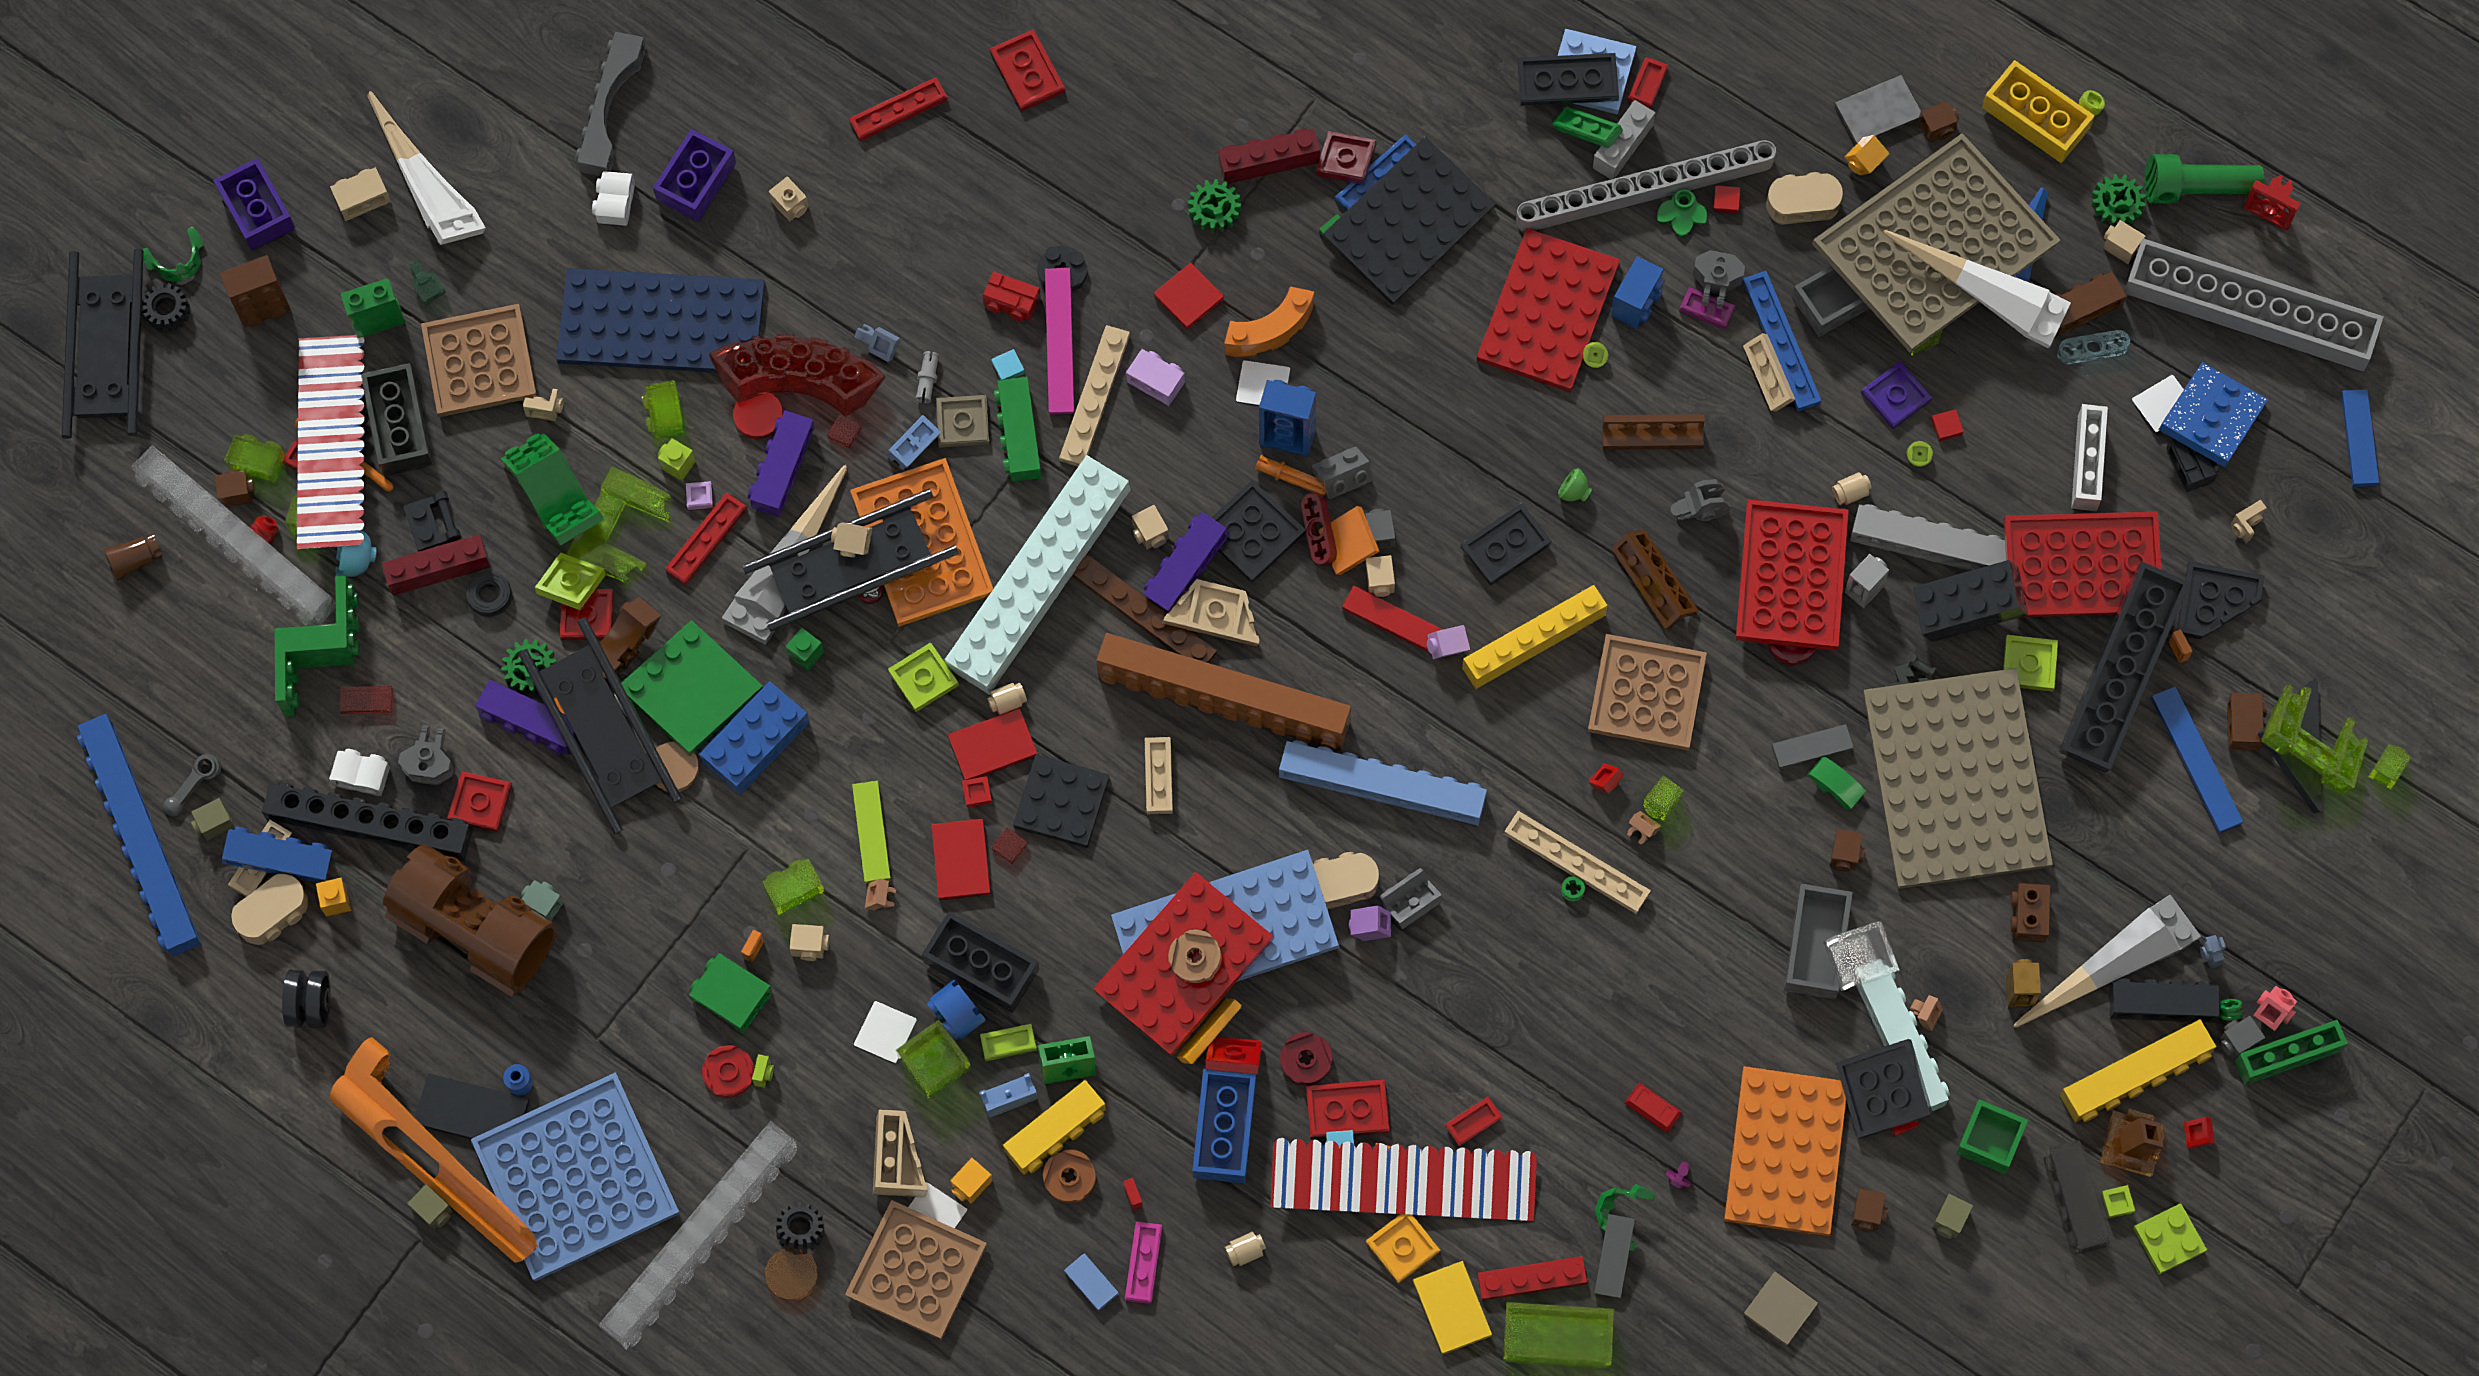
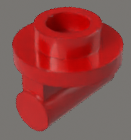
[249,516,279,546]

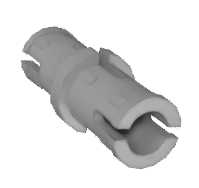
[915,351,939,403]

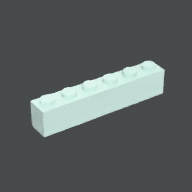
[1852,958,1950,1111]

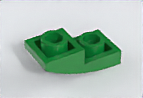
[1807,757,1866,810]

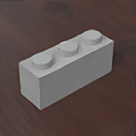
[1593,100,1655,179]

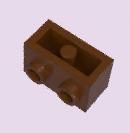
[2227,692,2267,750]
[2010,883,2050,942]

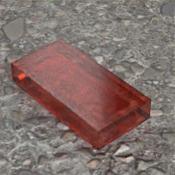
[340,686,393,714]

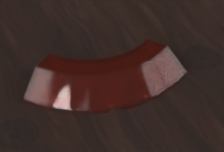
[709,334,885,417]

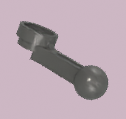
[163,754,221,817]

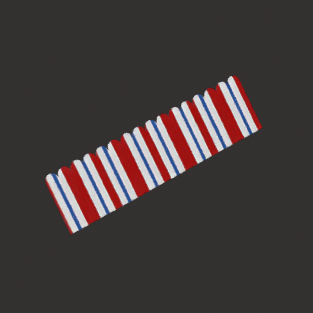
[297,335,364,549]
[1270,1138,1537,1221]

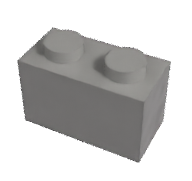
[1844,554,1889,608]

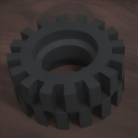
[142,284,190,332]
[776,1202,824,1254]

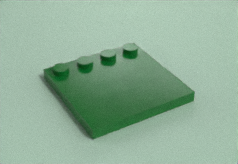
[621,620,763,756]

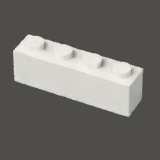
[2071,404,2108,511]

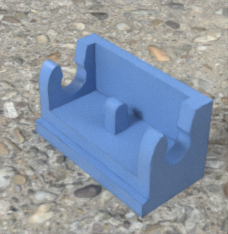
[886,415,941,470]
[979,1073,1038,1118]

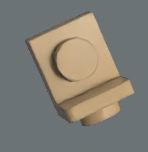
[523,389,564,421]
[2231,500,2266,543]

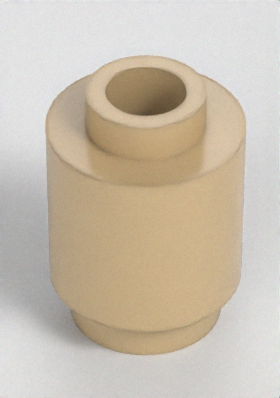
[1832,472,1872,505]
[987,683,1027,715]
[1224,1232,1266,1266]

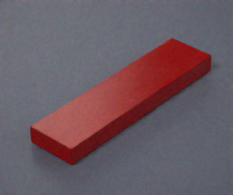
[849,77,948,142]
[665,492,747,586]
[1342,586,1443,653]

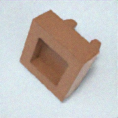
[1627,811,1661,844]
[865,879,896,911]
[1910,995,1943,1031]

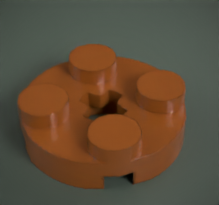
[1043,1150,1096,1204]

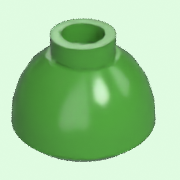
[1558,468,1592,502]

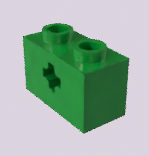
[1038,1036,1096,1084]

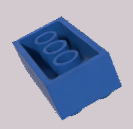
[1259,380,1316,457]
[699,681,810,795]
[1192,1069,1256,1184]

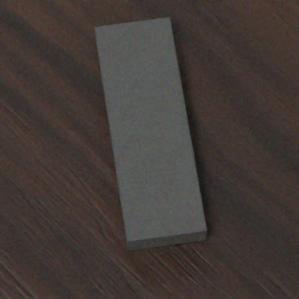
[1772,724,1854,770]
[1594,1214,1635,1298]

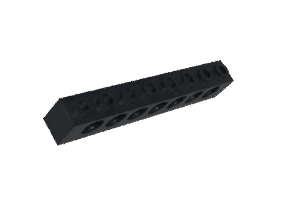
[262,782,473,861]

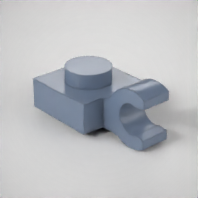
[854,324,900,362]
[2200,935,2226,969]

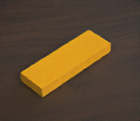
[1176,998,1242,1064]

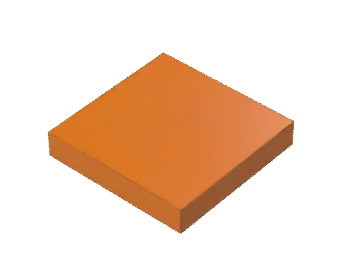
[1318,506,1380,575]

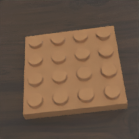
[421,304,537,417]
[1588,634,1707,751]
[845,1200,987,1341]

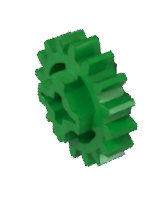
[2091,174,2146,226]
[1188,179,1241,233]
[501,639,557,694]

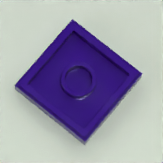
[1861,361,1932,429]

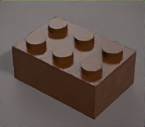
[220,255,291,328]

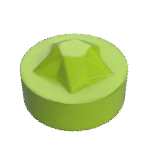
[2079,90,2105,115]
[1583,342,1608,368]
[1907,441,1933,467]

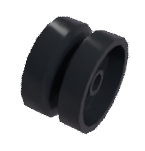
[282,970,331,1028]

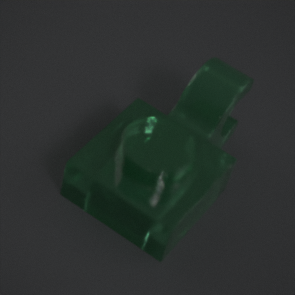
[408,260,446,305]

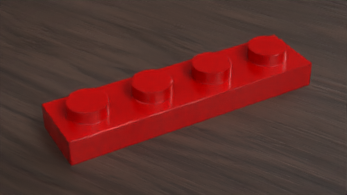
[1477,1256,1587,1301]

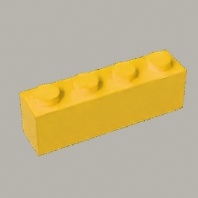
[1003,1080,1106,1175]

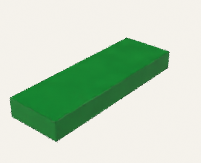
[1552,106,1623,148]

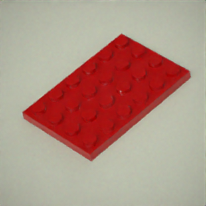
[1477,228,1620,392]
[1735,499,1848,651]
[2004,512,2162,617]
[1093,872,1274,1056]

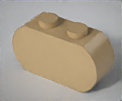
[1766,172,1843,225]
[1313,852,1379,909]
[232,874,308,945]

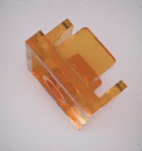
[2100,1109,2165,1177]

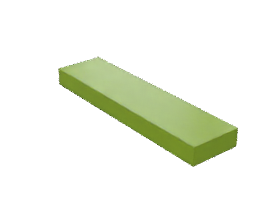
[852,781,891,884]

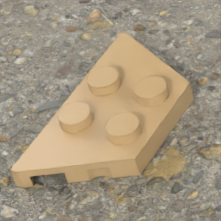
[1162,579,1259,647]

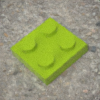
[535,552,605,610]
[2003,635,2058,692]
[888,642,959,712]
[2133,1203,2207,1275]

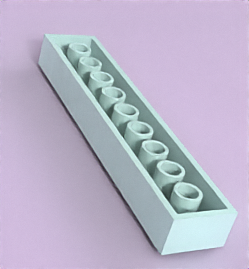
[945,455,1130,695]

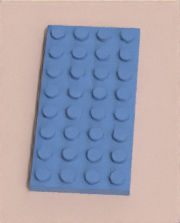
[1111,850,1340,981]

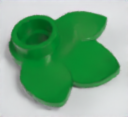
[1657,189,1707,237]

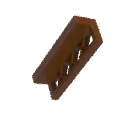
[1602,414,1705,450]
[1612,529,1699,630]

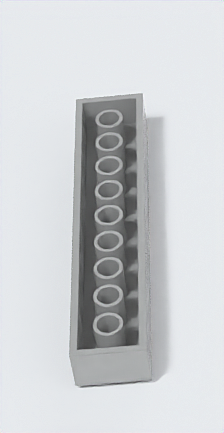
[2124,239,2384,372]

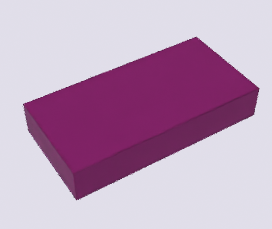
[1679,287,1735,330]

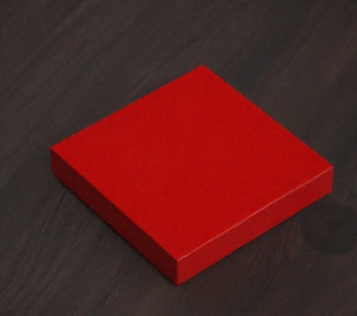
[1154,262,1224,330]
[560,589,614,640]
[447,771,512,833]
[1205,1036,1262,1074]

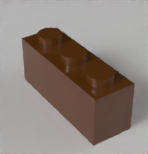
[2055,272,2127,336]

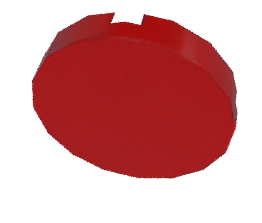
[733,390,783,439]
[702,1045,754,1098]

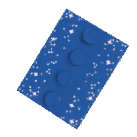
[2158,362,2268,467]

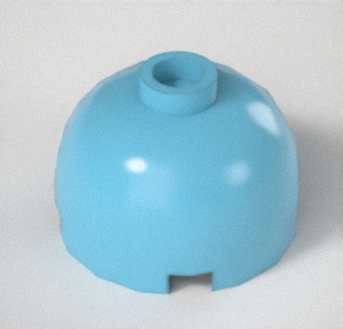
[336,530,376,577]

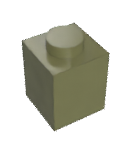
[191,798,235,841]
[407,1185,452,1230]
[1933,1194,1973,1239]

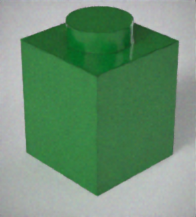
[785,628,824,671]

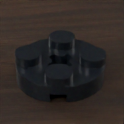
[1037,246,1087,291]

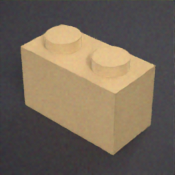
[330,167,391,221]

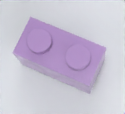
[1126,349,1185,406]

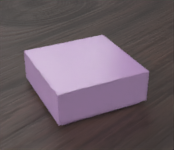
[686,481,713,510]

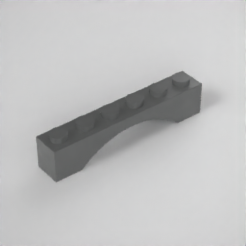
[575,32,646,177]

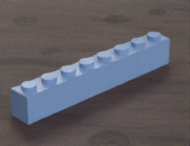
[1279,740,1487,826]

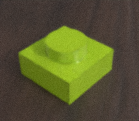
[752,1054,774,1088]
[2101,1185,2135,1219]

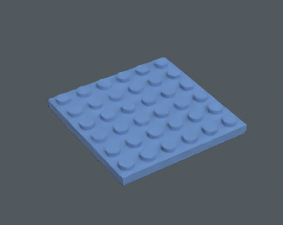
[471,1072,680,1282]

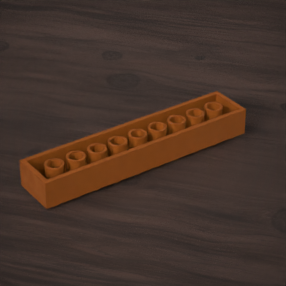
[1096,633,1351,750]

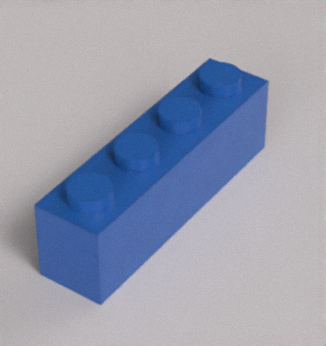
[222,827,332,883]

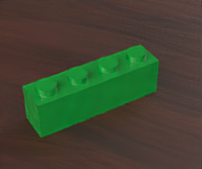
[994,377,1041,482]
[2234,1020,2348,1085]

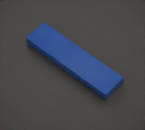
[1335,134,1416,211]
[2341,389,2379,487]

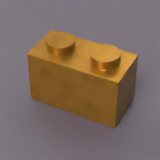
[2005,959,2041,1007]

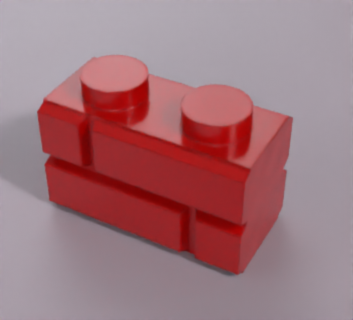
[982,272,1041,321]

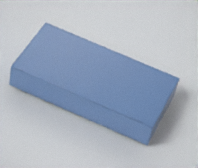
[1064,1253,1119,1312]

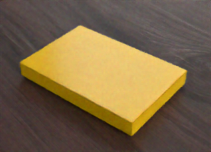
[1413,1261,1492,1355]

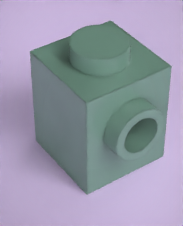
[520,880,564,921]

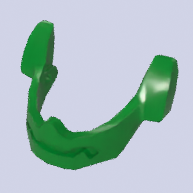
[142,227,204,282]
[1595,1184,1656,1251]

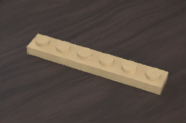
[1059,325,1130,467]
[1504,811,1651,914]

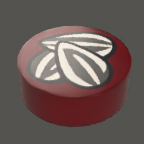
[859,586,883,604]

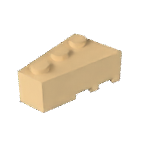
[873,1110,928,1197]

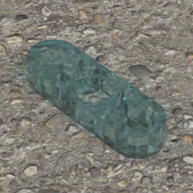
[2057,330,2130,364]

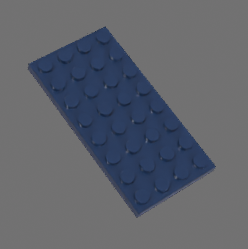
[556,268,765,375]

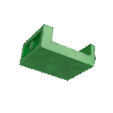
[341,278,405,338]
[689,953,773,1035]

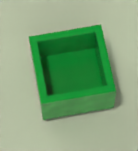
[1956,1099,2028,1175]

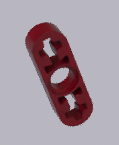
[1301,493,1337,565]

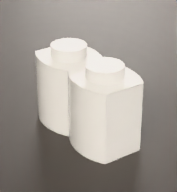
[592,171,635,226]
[329,749,390,796]

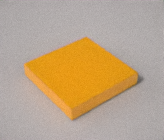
[1366,1214,1440,1284]

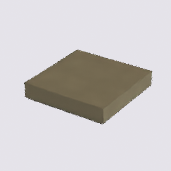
[936,395,989,448]
[1743,1272,1818,1347]

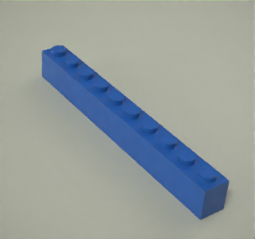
[77,714,201,957]

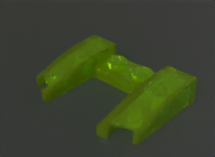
[567,466,671,583]
[2261,684,2368,795]

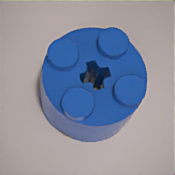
[927,979,986,1041]

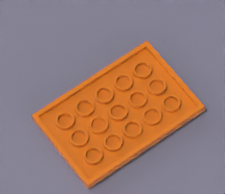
[850,458,993,627]
[1724,1066,1846,1237]

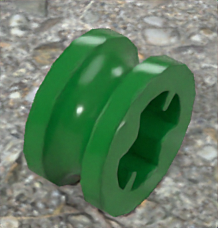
[1561,876,1585,902]
[2219,999,2243,1021]

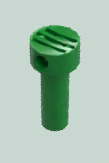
[2144,154,2264,204]

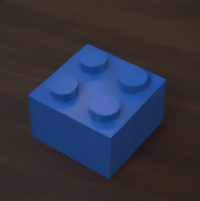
[1611,256,1665,329]

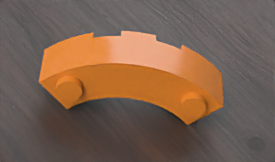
[1224,287,1314,357]

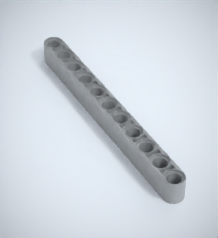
[1516,140,1776,232]

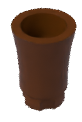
[103,534,162,581]

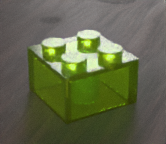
[896,1020,971,1099]

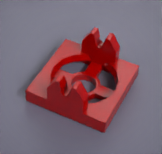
[2243,175,2301,231]

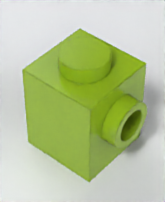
[658,438,696,481]

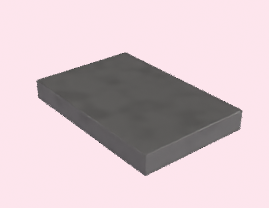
[1834,75,1921,145]

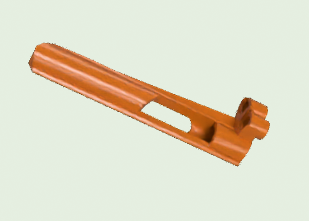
[330,1037,538,1263]

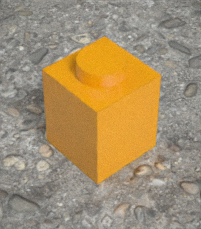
[1844,135,1890,175]
[316,878,352,917]
[950,1158,993,1204]

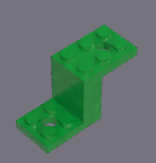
[500,433,604,546]
[275,575,360,717]

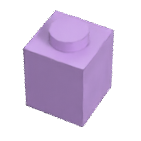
[1427,625,1470,659]

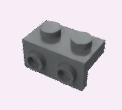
[1311,446,1373,499]
[1380,868,1444,929]

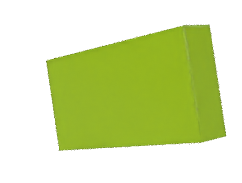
[980,1024,1037,1061]

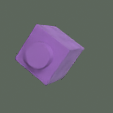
[1349,906,1391,941]

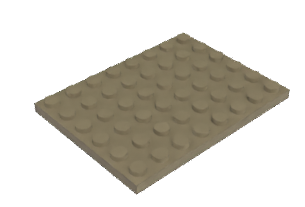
[1812,133,2060,353]
[1863,668,2053,889]

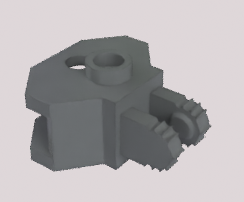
[1693,250,1745,309]
[1670,479,1731,521]
[398,725,454,786]

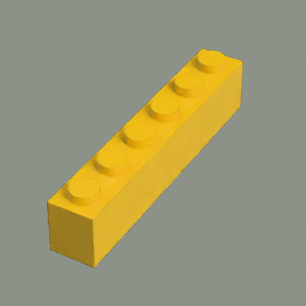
[1462,585,1607,689]
[2059,1020,2216,1123]

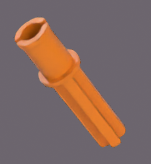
[1255,455,1326,496]

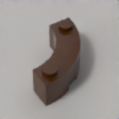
[600,597,661,686]

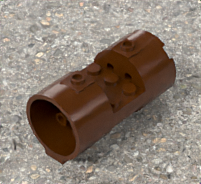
[383,844,557,997]

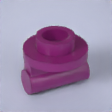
[1666,1162,1691,1189]

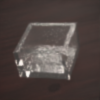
[1823,921,1899,991]

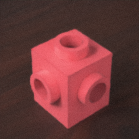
[2253,986,2297,1031]

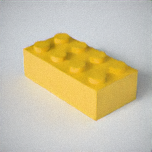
[1982,60,2095,163]

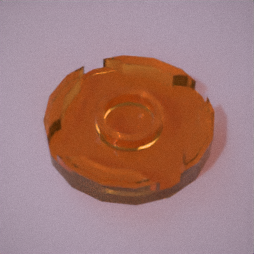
[765,1248,818,1301]

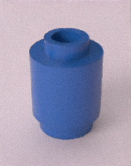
[503,1064,533,1096]

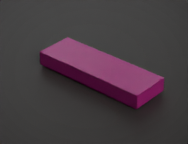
[1125,1221,1162,1304]

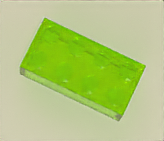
[1503,1302,1614,1368]

